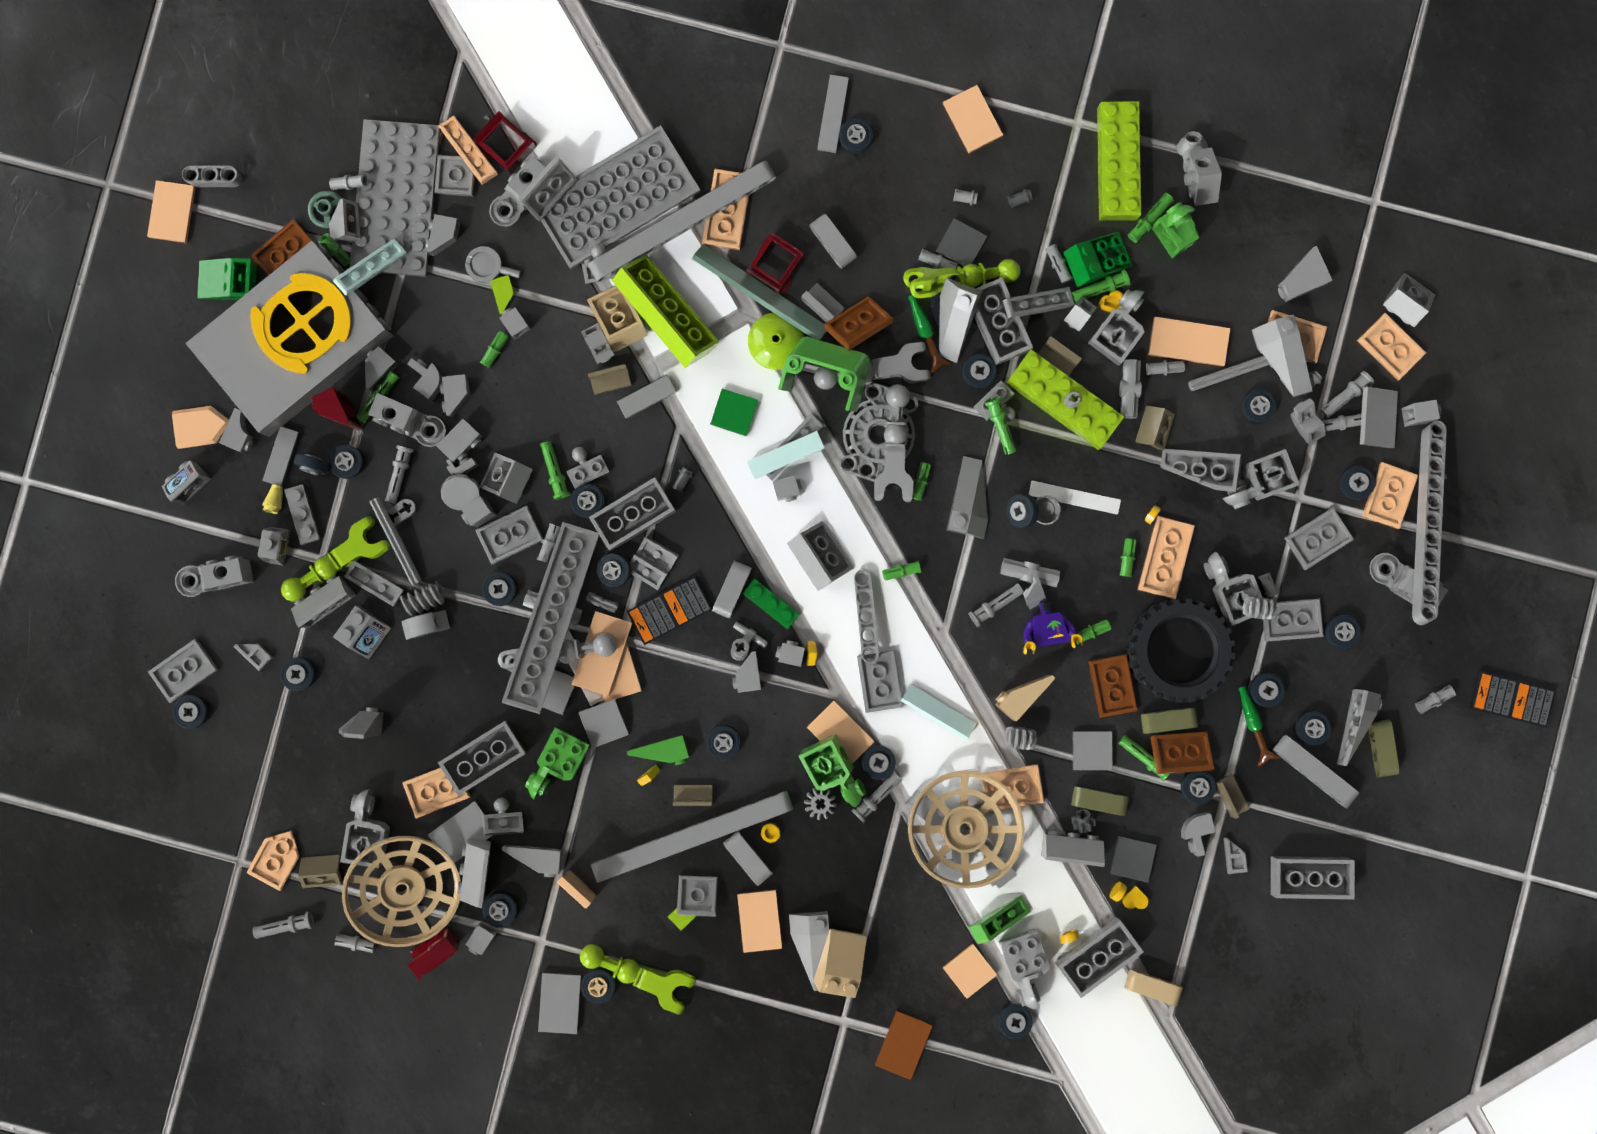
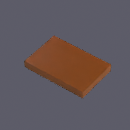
[250,219,314,276]
[824,296,893,351]
[1088,654,1138,718]
[1150,731,1214,775]
[875,1010,933,1080]

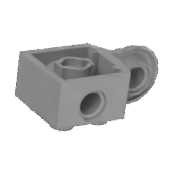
[1177,131,1222,206]
[489,156,545,227]
[1088,289,1145,366]
[368,393,446,447]
[1222,449,1300,509]
[1204,552,1263,626]
[1369,553,1448,606]
[175,556,254,597]
[340,789,390,868]
[998,928,1050,1009]

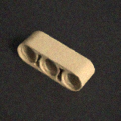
[1124,969,1183,1006]

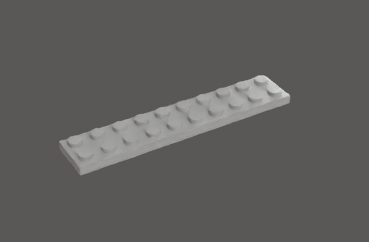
[502,522,599,714]

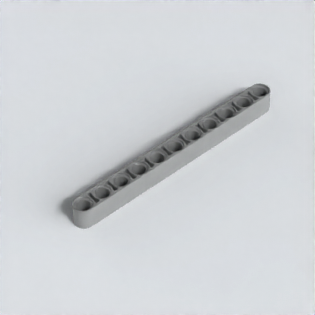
[588,160,776,282]
[1412,420,1447,625]
[590,791,794,882]

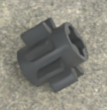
[1071,809,1096,833]

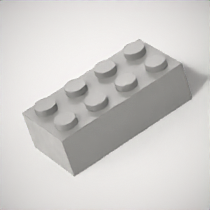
[974,278,1033,366]
[589,477,676,551]
[438,721,527,796]
[1271,856,1355,899]
[1055,917,1143,998]

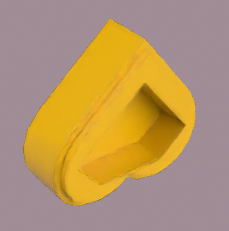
[1099,290,1123,312]
[807,641,817,666]
[637,765,660,786]
[1122,885,1148,909]

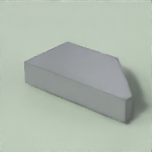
[1023,575,1047,609]
[233,644,274,671]
[1223,837,1248,874]

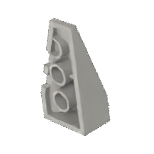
[939,278,983,363]
[1252,314,1312,397]
[1160,449,1242,492]
[947,456,988,539]
[1337,689,1382,766]
[339,707,384,739]
[789,911,829,991]

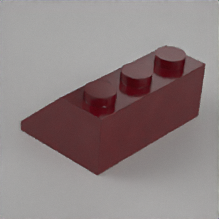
[311,387,363,431]

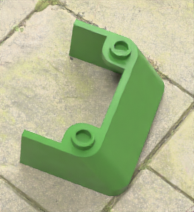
[778,337,871,412]

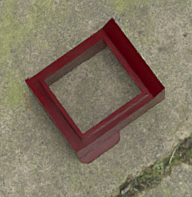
[473,111,537,174]
[746,232,804,296]
[407,926,460,982]

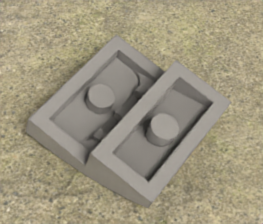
[630,536,679,590]
[543,670,575,715]
[578,699,629,748]

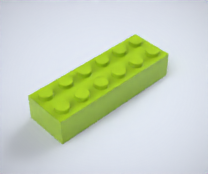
[1097,101,1141,221]
[612,254,720,368]
[1006,349,1124,450]

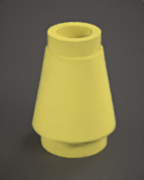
[262,485,283,514]

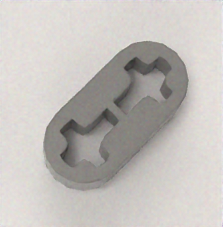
[387,499,417,527]

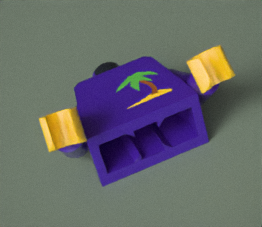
[1023,602,1083,654]

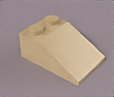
[587,285,648,352]
[995,675,1055,722]
[813,929,867,998]

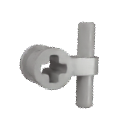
[731,621,768,661]

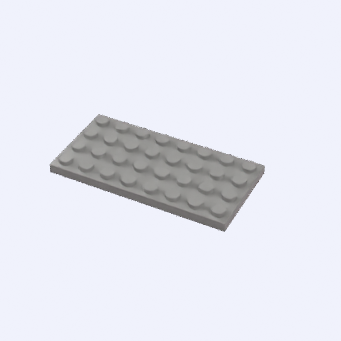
[350,119,440,277]
[541,125,700,270]

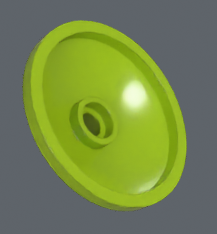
[748,313,804,370]

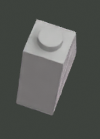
[1278,246,1333,302]

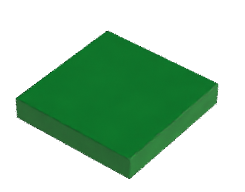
[710,388,758,437]

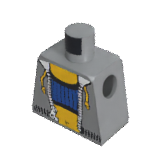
[258,527,291,566]

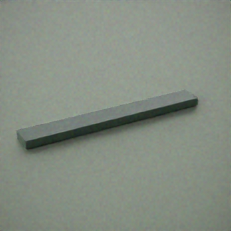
[692,245,827,340]

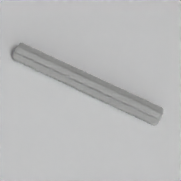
[1188,356,1269,391]
[370,497,421,585]

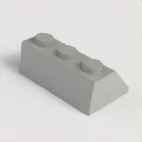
[787,520,854,591]
[291,575,356,628]
[1041,830,1105,867]
[457,839,491,908]

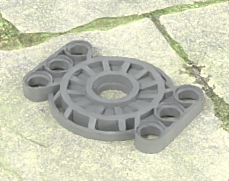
[840,383,918,482]

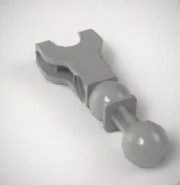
[814,342,931,390]
[874,384,913,502]
[498,633,617,672]

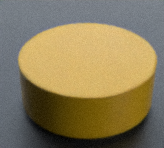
[1145,505,1161,525]
[761,823,780,843]
[1109,881,1127,902]
[1059,929,1080,944]

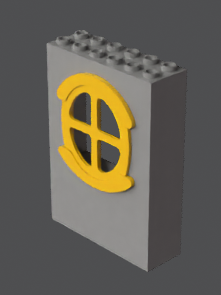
[186,241,393,437]

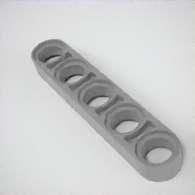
[854,569,879,664]

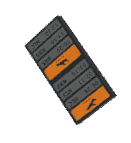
[627,576,712,645]
[1470,671,1556,728]

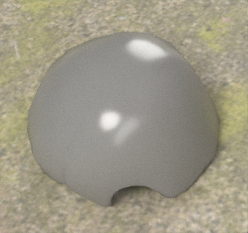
[1036,495,1061,525]

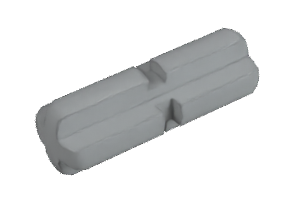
[586,592,618,613]

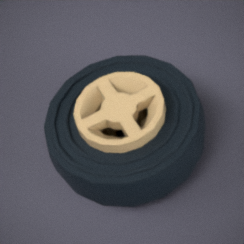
[581,968,616,1004]

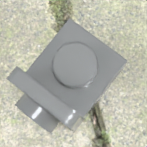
[447,458,479,475]

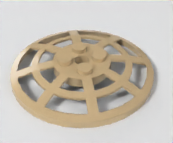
[908,770,1025,889]
[342,836,461,947]

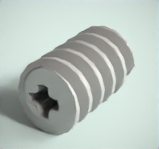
[400,581,444,617]

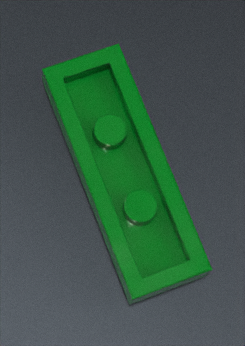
[743,579,800,629]

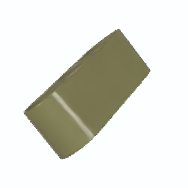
[1141,707,1198,734]
[1369,719,1399,777]
[1071,786,1129,816]

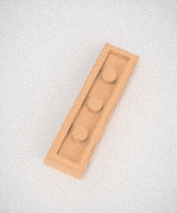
[438,116,498,185]

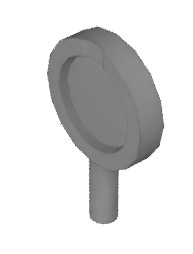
[465,246,521,283]

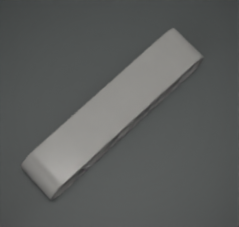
[1273,735,1359,809]

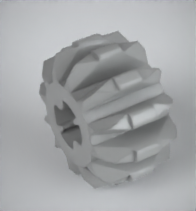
[1242,596,1277,620]
[1004,726,1037,750]
[804,788,837,820]

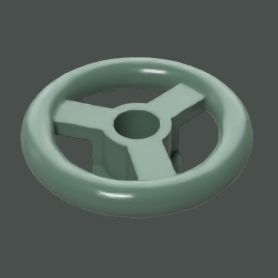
[308,191,342,228]

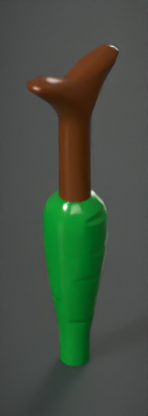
[908,295,951,374]
[1238,686,1280,767]

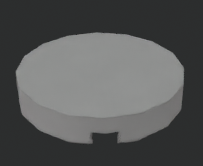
[441,474,480,510]

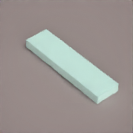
[333,238,407,296]
[747,431,825,480]
[901,684,976,741]

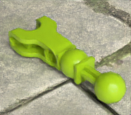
[903,259,1021,298]
[281,516,391,602]
[579,944,697,1014]

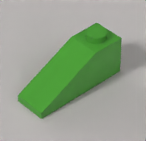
[627,735,690,765]
[969,895,1031,944]

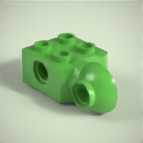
[1152,202,1199,259]
[525,727,591,800]
[798,734,866,807]

